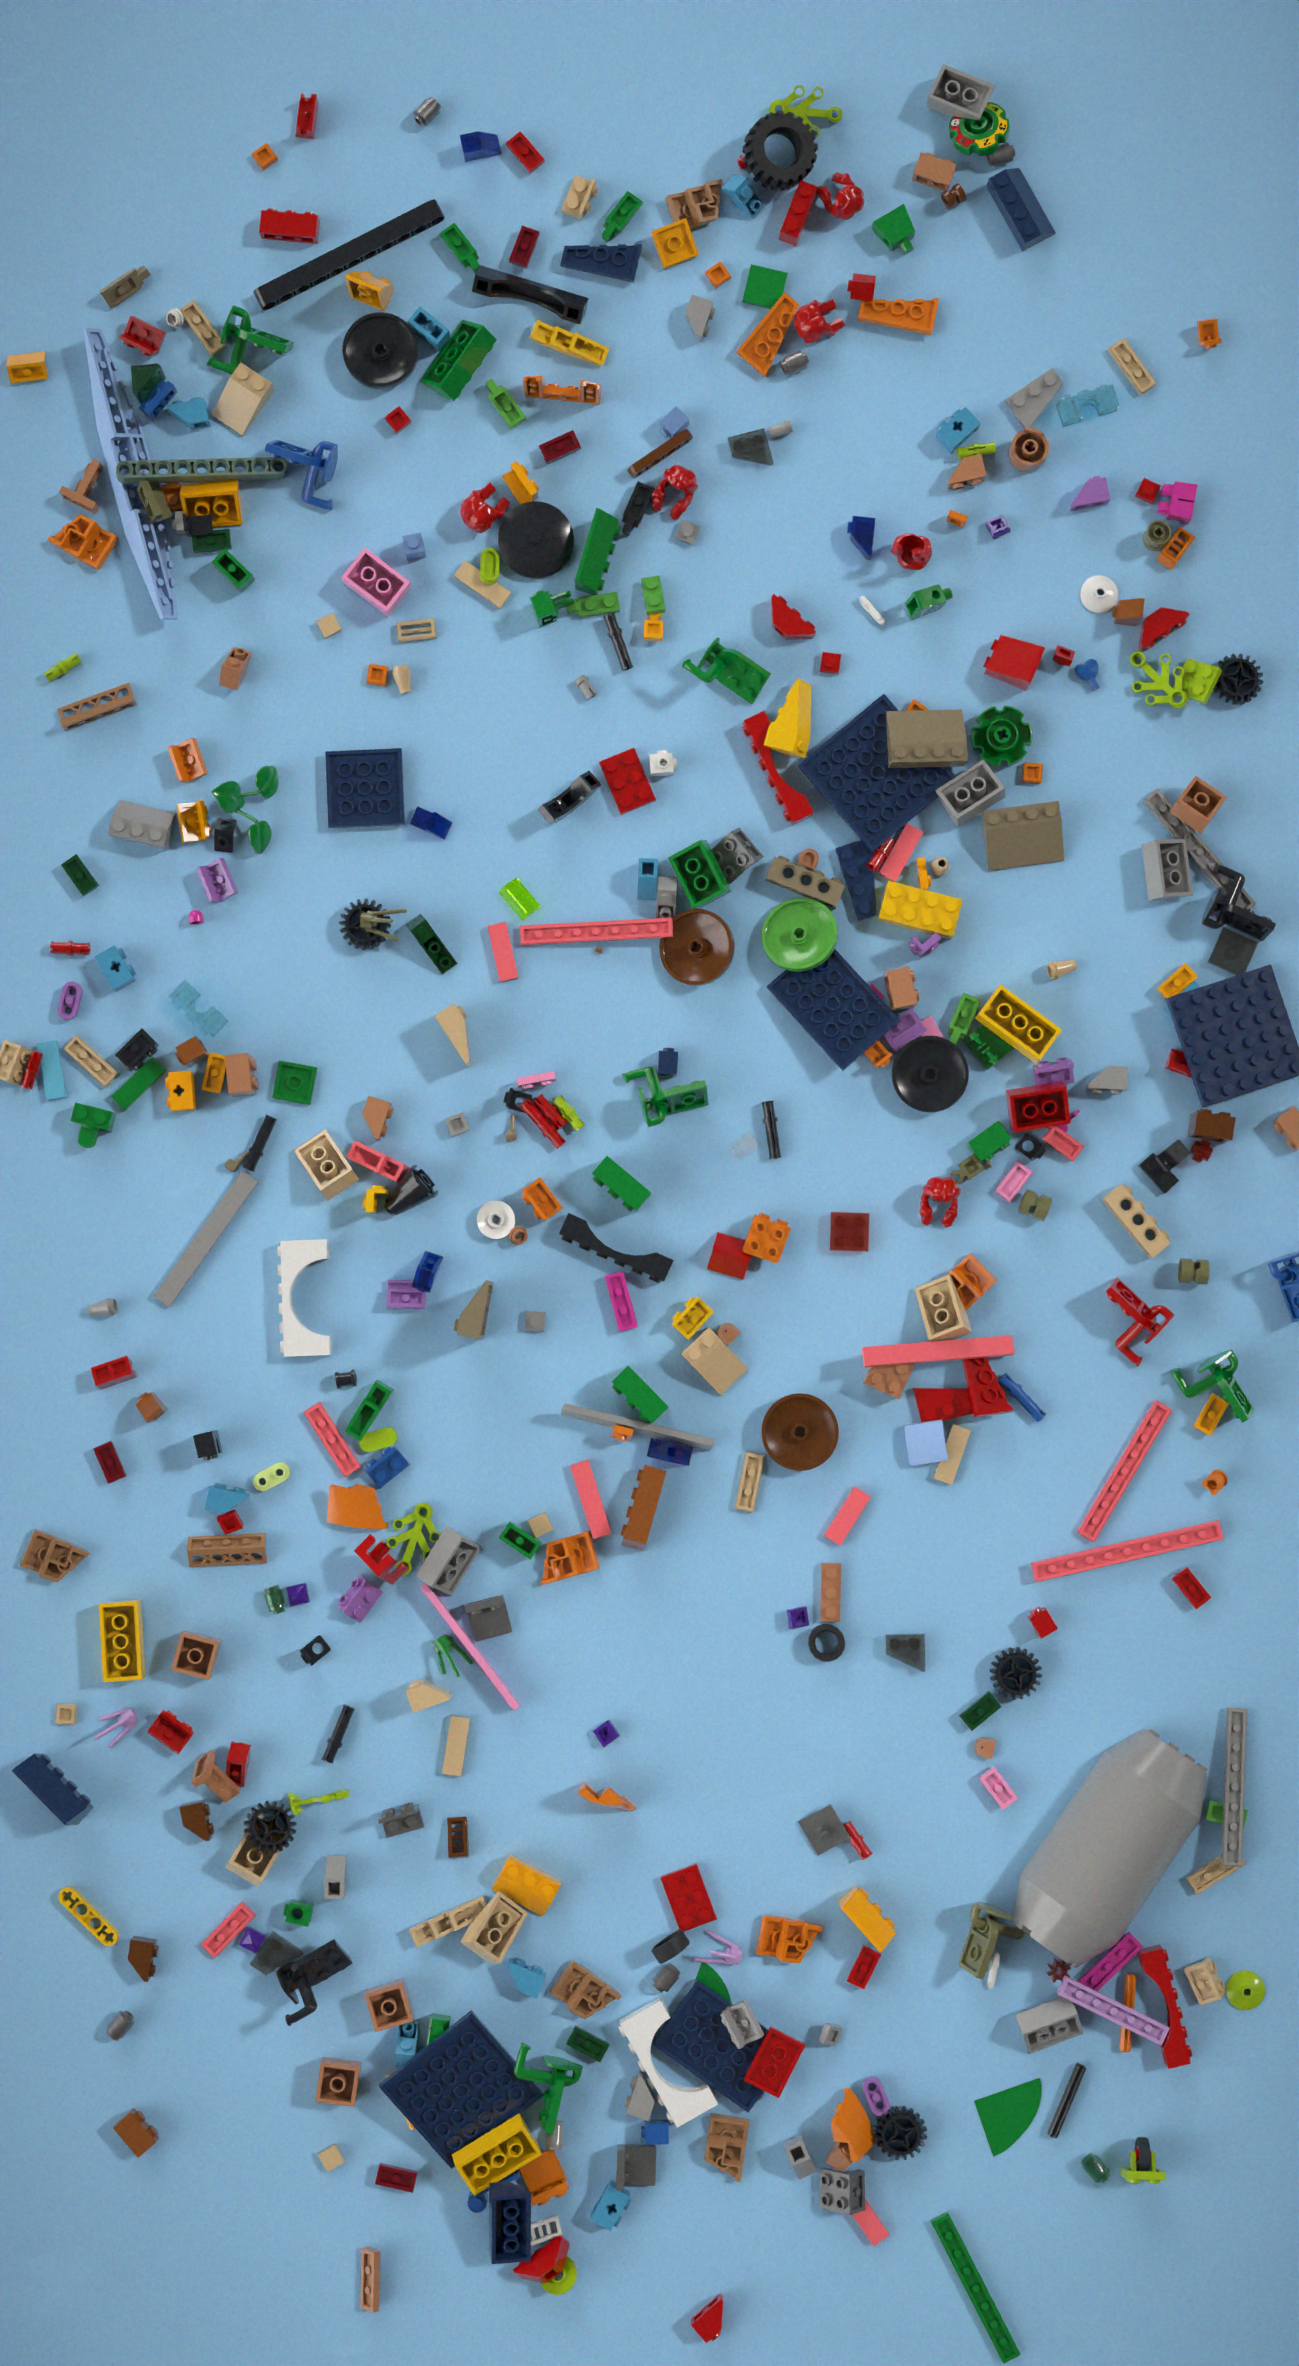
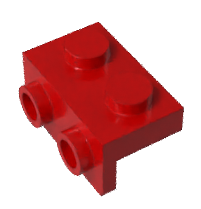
[119,316,166,356]
[147,1710,194,1755]

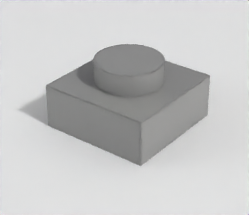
[172,511,187,535]
[676,520,700,546]
[445,1112,470,1137]
[525,1311,546,1331]
[818,2023,842,2046]

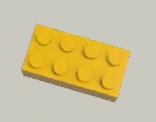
[877,881,963,940]
[974,984,1062,1064]
[99,1599,146,1682]
[452,2114,542,2196]

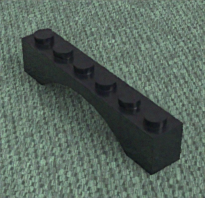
[472,265,589,325]
[559,1213,674,1283]

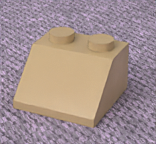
[406,1679,452,1713]

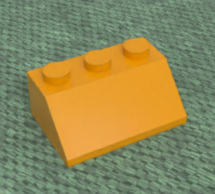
[180,479,243,527]
[492,1854,561,1917]
[838,1886,896,1953]

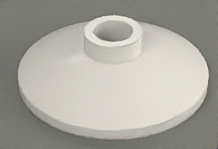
[1080,575,1118,613]
[477,1201,515,1239]

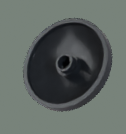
[342,312,419,389]
[498,501,574,579]
[892,1036,969,1112]

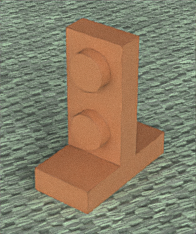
[59,459,103,514]
[191,1750,241,1803]

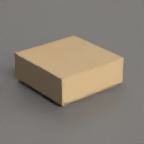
[316,613,342,639]
[528,1512,553,1538]
[56,1703,77,1724]
[318,2144,345,2172]

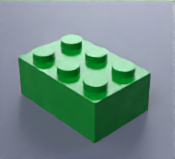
[668,840,732,909]
[592,1156,651,1212]
[612,1365,669,1423]

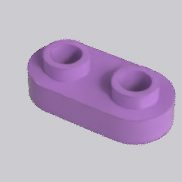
[57,982,83,1020]
[862,2076,890,2116]

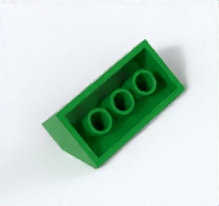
[420,320,497,401]
[575,508,621,595]

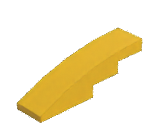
[529,320,609,366]

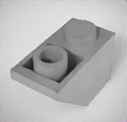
[686,295,716,343]
[656,876,677,918]
[1086,1066,1128,1095]
[324,1856,346,1899]
[624,2072,655,2121]
[783,2135,817,2179]

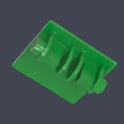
[963,1025,1013,1070]

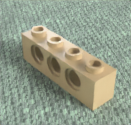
[1101,1184,1171,1258]

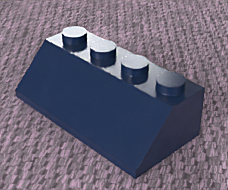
[986,168,1056,252]
[12,1753,94,1825]
[489,2181,531,2264]

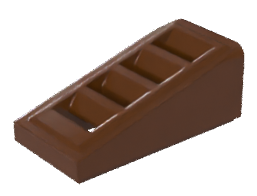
[447,1817,469,1859]

